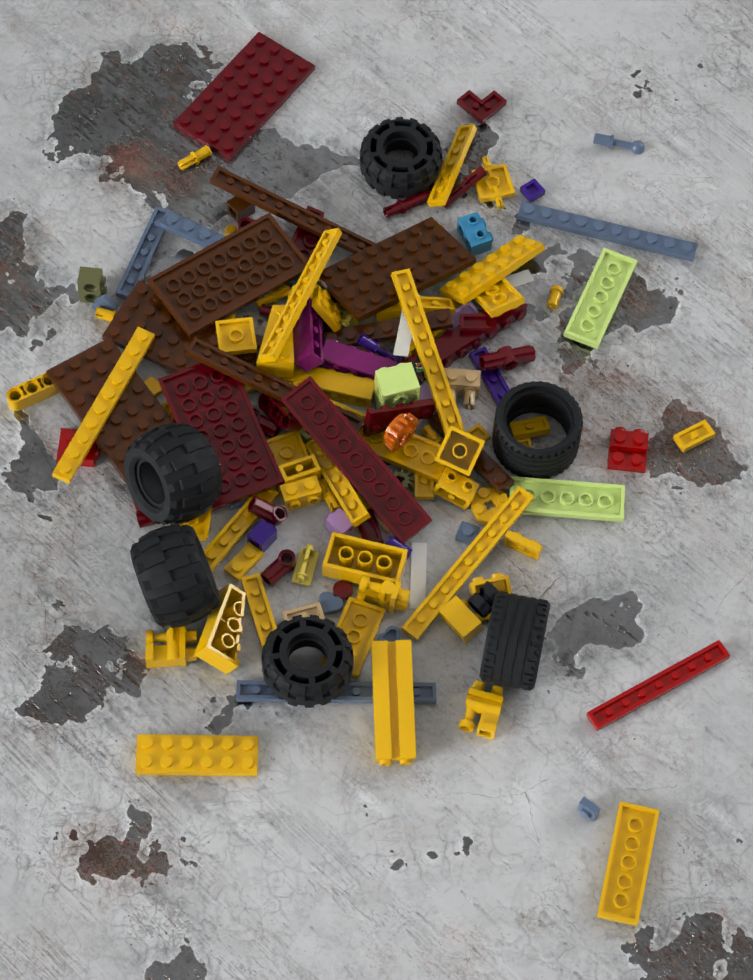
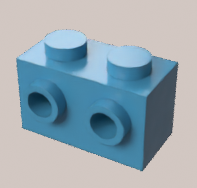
[457,212,494,256]

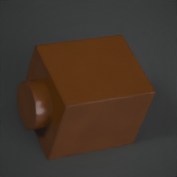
[227,196,255,223]

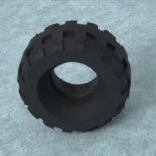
[360,117,443,200]
[261,615,354,708]

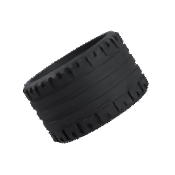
[492,381,583,479]
[479,591,550,691]

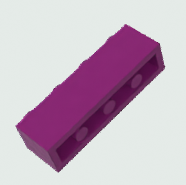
[293,297,324,373]
[319,339,397,380]

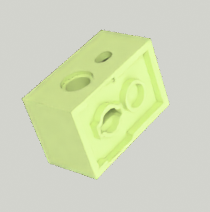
[373,362,420,410]

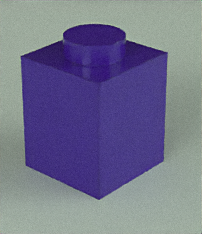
[247,519,277,553]

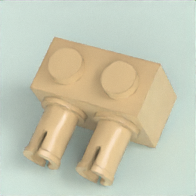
[444,368,481,410]

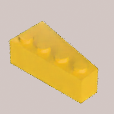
[256,305,294,377]
[194,583,246,674]

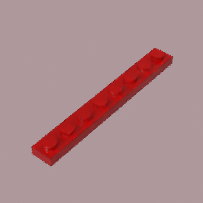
[586,640,730,731]

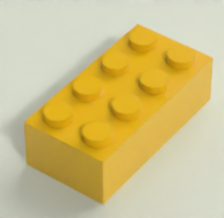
[322,532,408,585]

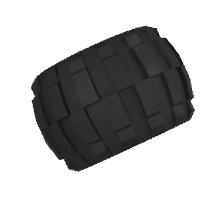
[124,423,222,525]
[130,524,220,628]

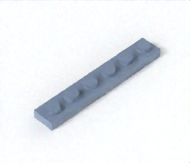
[115,206,173,299]

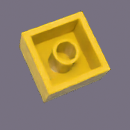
[434,425,485,477]

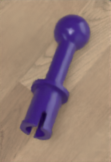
[357,333,405,364]

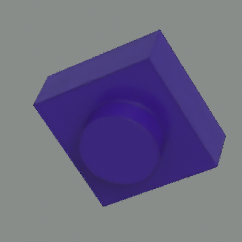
[520,178,545,203]

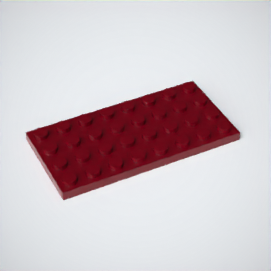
[173,32,315,161]
[158,363,284,511]

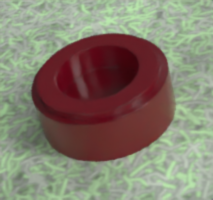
[333,580,353,601]

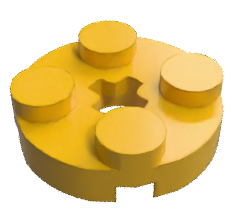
[470,487,508,525]

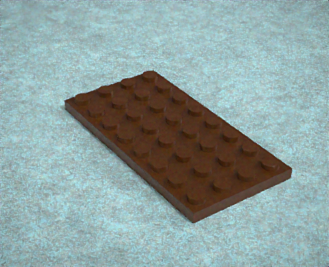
[147,213,308,338]
[317,217,476,322]
[102,280,263,385]
[46,337,174,483]

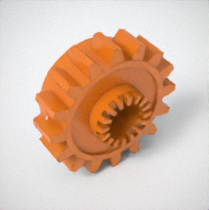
[383,412,419,452]

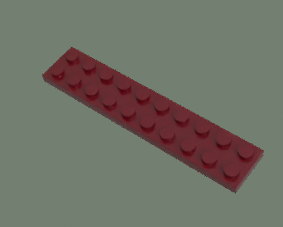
[280,376,432,544]

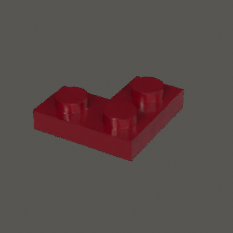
[457,90,507,124]

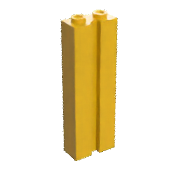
[371,640,416,766]

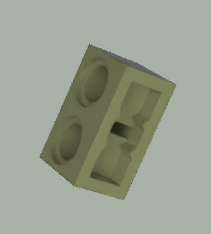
[77,266,107,303]

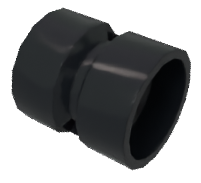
[467,581,499,618]

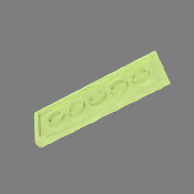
[563,248,638,349]
[509,476,625,522]

